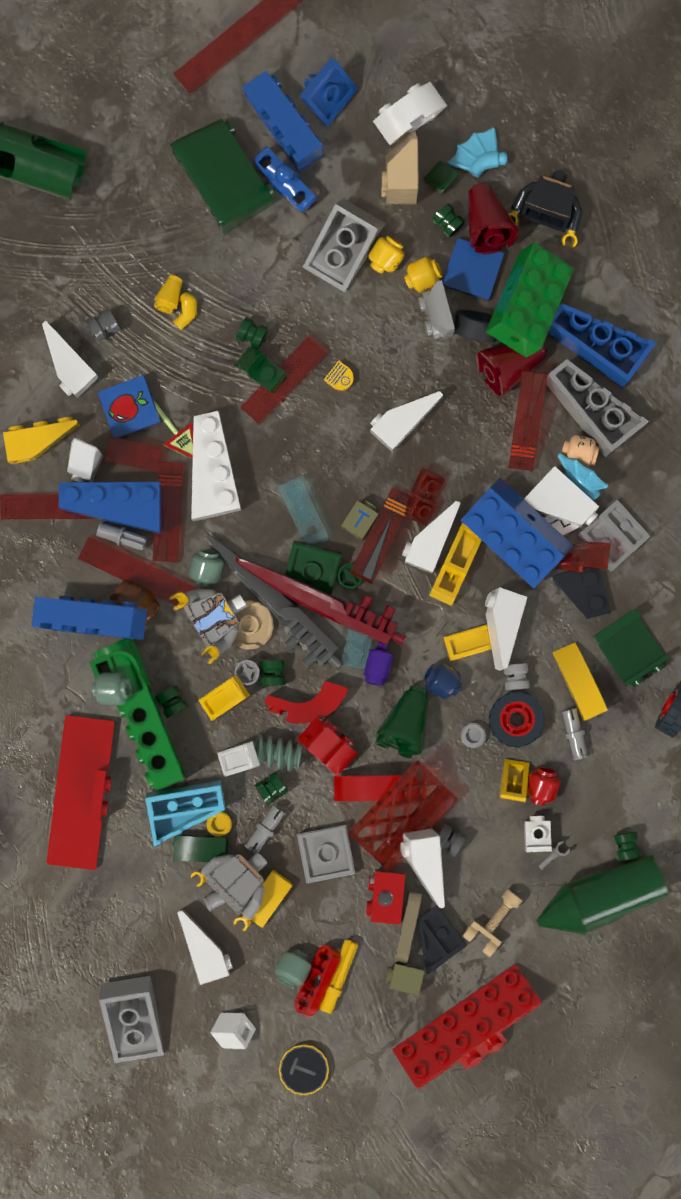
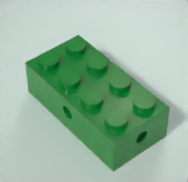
[486,242,574,357]

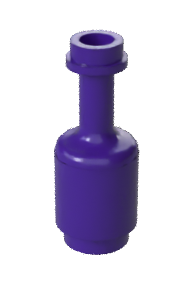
[363,643,393,686]

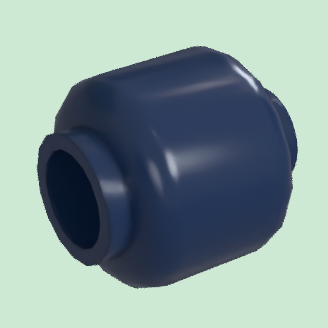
[423,662,462,699]

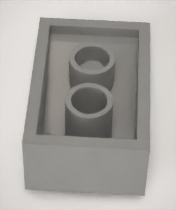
[303,199,386,292]
[99,976,164,1063]

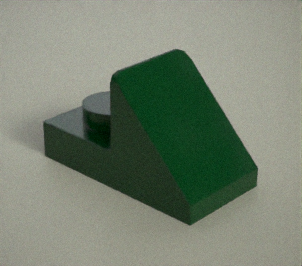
[234,347,287,394]

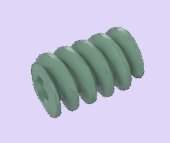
[252,734,303,773]

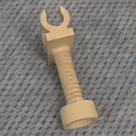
[462,889,523,957]

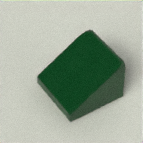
[424,160,459,195]

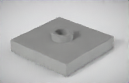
[297,824,356,884]

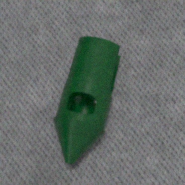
[0,121,87,201]
[536,855,669,935]

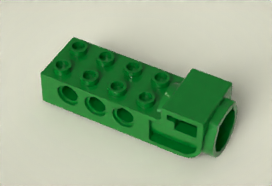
[89,639,187,790]

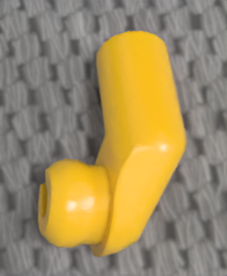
[173,292,197,330]

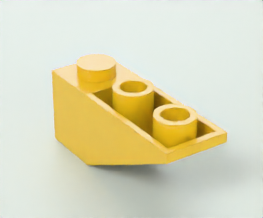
[3,417,80,464]

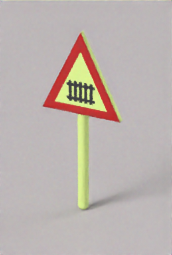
[154,401,193,459]

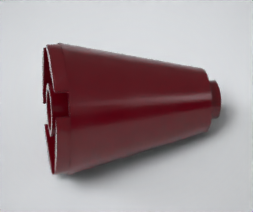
[468,183,519,255]
[476,342,547,396]

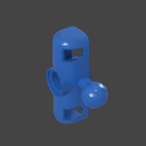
[254,146,317,212]

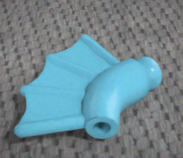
[447,127,507,178]
[558,453,608,500]

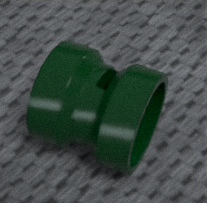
[431,203,466,238]
[235,317,269,350]
[338,564,363,590]
[260,660,285,686]
[155,685,188,718]
[255,771,288,805]
[613,831,642,861]

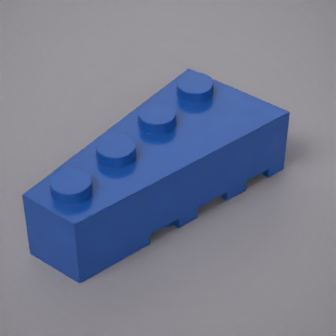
[242,71,324,173]
[547,303,657,388]
[59,482,162,535]

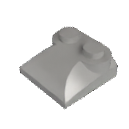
[418,280,455,339]

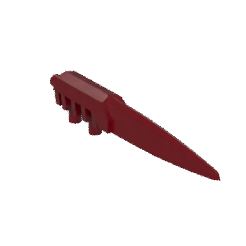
[236,557,406,646]

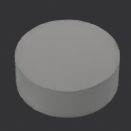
[461,723,486,748]

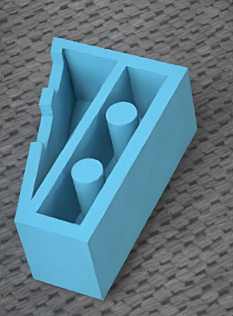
[145,780,225,847]

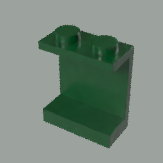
[592,608,669,688]

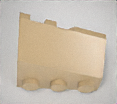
[381,131,418,204]

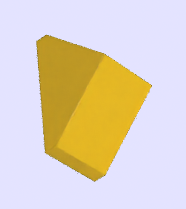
[499,759,529,802]

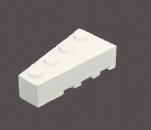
[191,411,241,522]

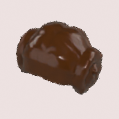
[110,580,160,626]

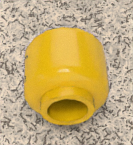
[368,235,405,274]
[404,256,443,293]

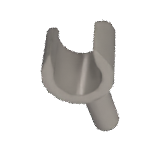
[538,841,570,870]

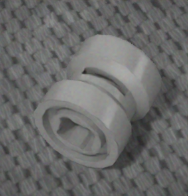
[234,660,260,686]
[503,663,530,690]

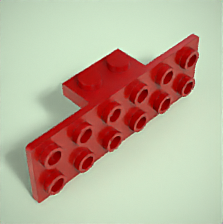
[46,715,115,870]
[392,965,542,1089]

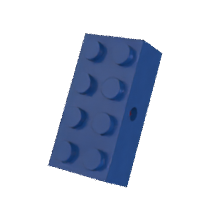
[461,478,573,588]

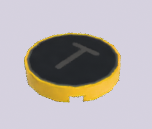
[279,1044,329,1095]

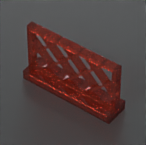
[348,760,458,872]

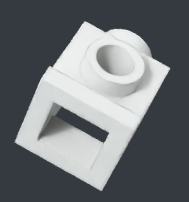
[524,816,552,852]

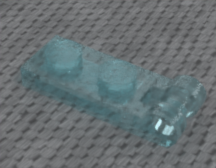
[278,476,330,545]

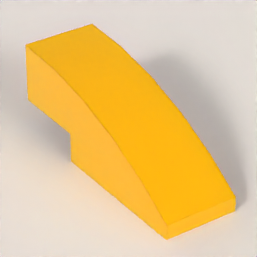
[429,523,482,606]
[552,643,608,721]

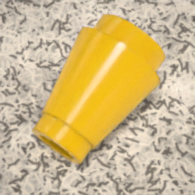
[154,275,183,314]

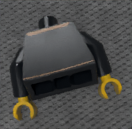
[508,171,582,248]

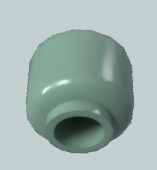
[189,550,224,588]
[92,672,132,706]
[274,949,312,989]

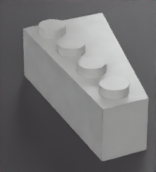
[544,359,649,457]

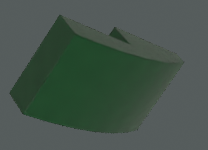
[173,834,228,863]

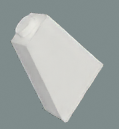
[524,466,599,528]

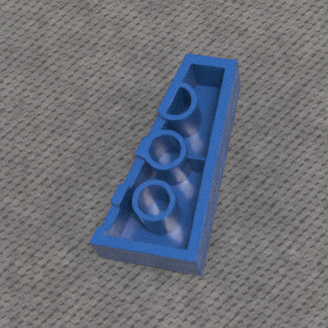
[31,596,147,640]

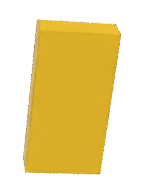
[443,625,492,661]
[198,675,250,721]

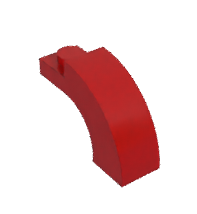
[265,681,348,724]
[333,775,419,801]

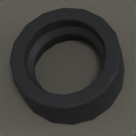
[454,310,498,343]

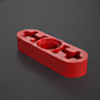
[294,945,340,1016]

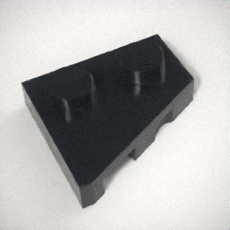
[552,565,611,619]
[417,905,467,974]

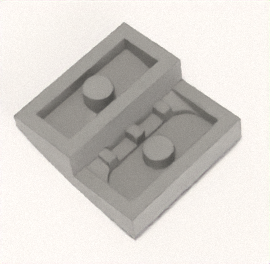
[577,500,651,572]

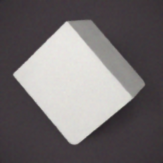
[210,1013,256,1049]

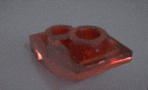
[105,437,162,472]
[405,467,445,526]
[558,542,611,572]

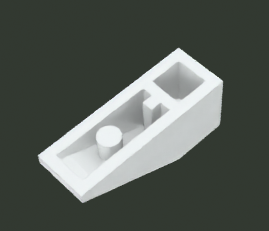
[42,321,99,398]
[370,391,443,452]
[67,438,104,482]
[402,501,460,574]
[485,588,527,671]
[401,828,445,908]
[177,909,233,985]

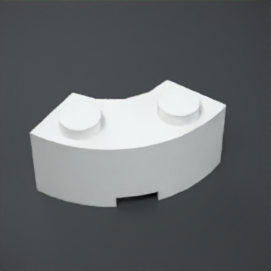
[373,82,447,145]

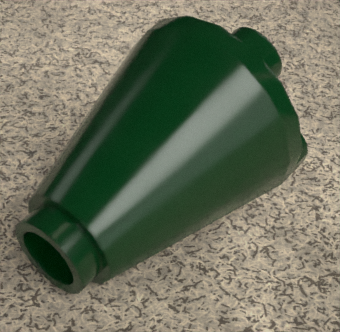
[375,685,429,759]

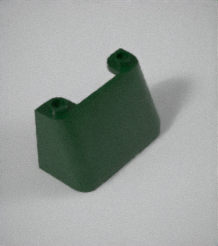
[169,118,275,235]

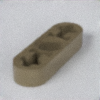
[394,891,422,965]

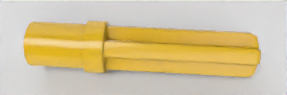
[319,940,358,1014]

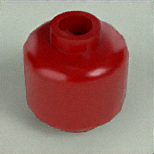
[527,767,561,806]

